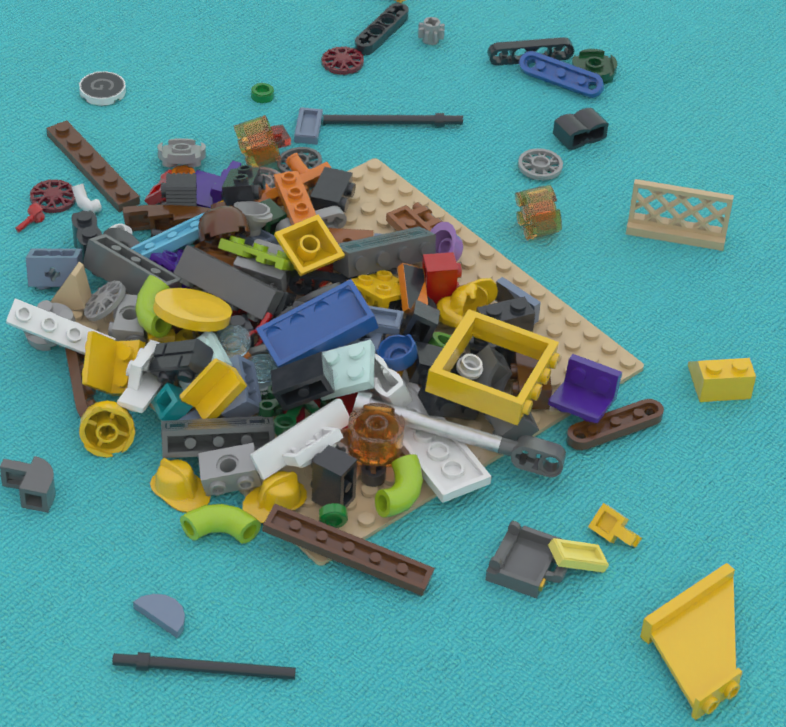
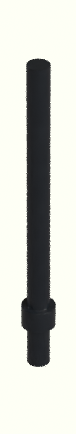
[323,113,463,127]
[112,652,296,680]

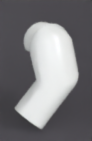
[72,184,102,214]

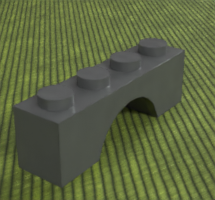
[475,345,539,441]

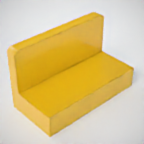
[179,358,247,419]

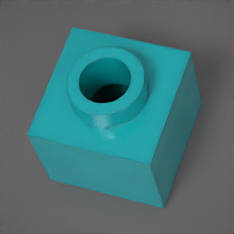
[151,383,193,421]

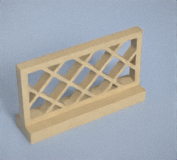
[626,179,734,251]

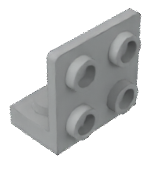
[233,239,291,292]

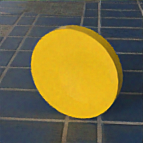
[153,288,232,332]

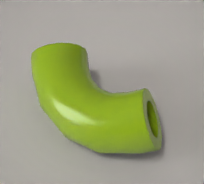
[135,275,172,338]
[375,454,423,518]
[180,504,261,544]

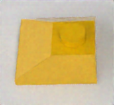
[274,214,345,276]

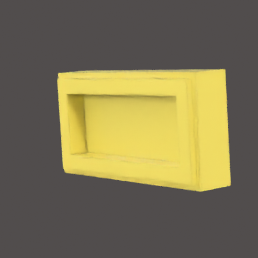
[548,538,609,573]

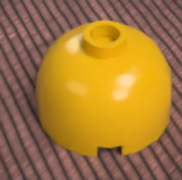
[79,400,135,458]

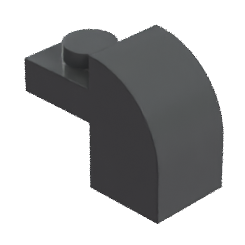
[0,456,55,513]

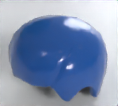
[376,334,418,372]

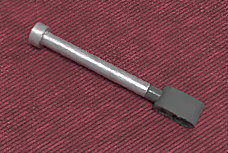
[352,391,566,477]

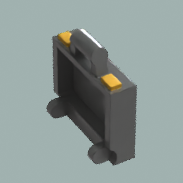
[485,521,568,599]

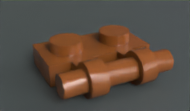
[386,202,443,231]

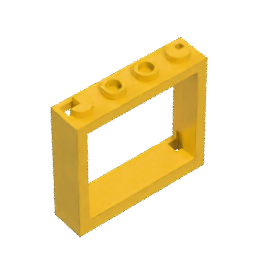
[425,309,560,426]

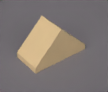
[50,262,92,310]

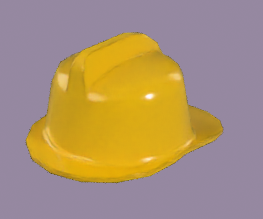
[150,458,211,513]
[243,471,307,523]

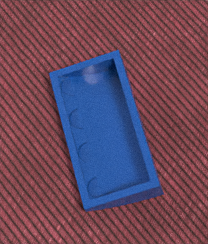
[256,279,379,368]

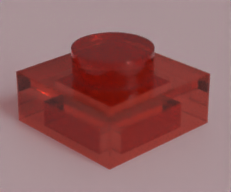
[260,124,291,150]

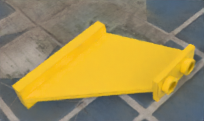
[640,563,743,720]

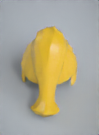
[436,278,498,328]

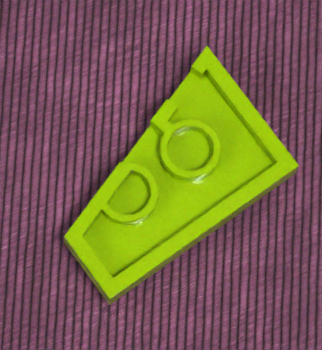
[218,235,295,271]

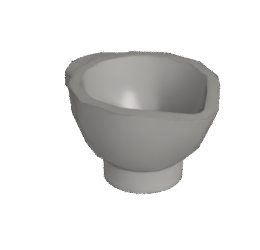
[234,201,273,237]

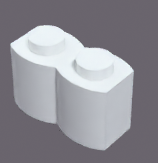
[370,354,413,408]

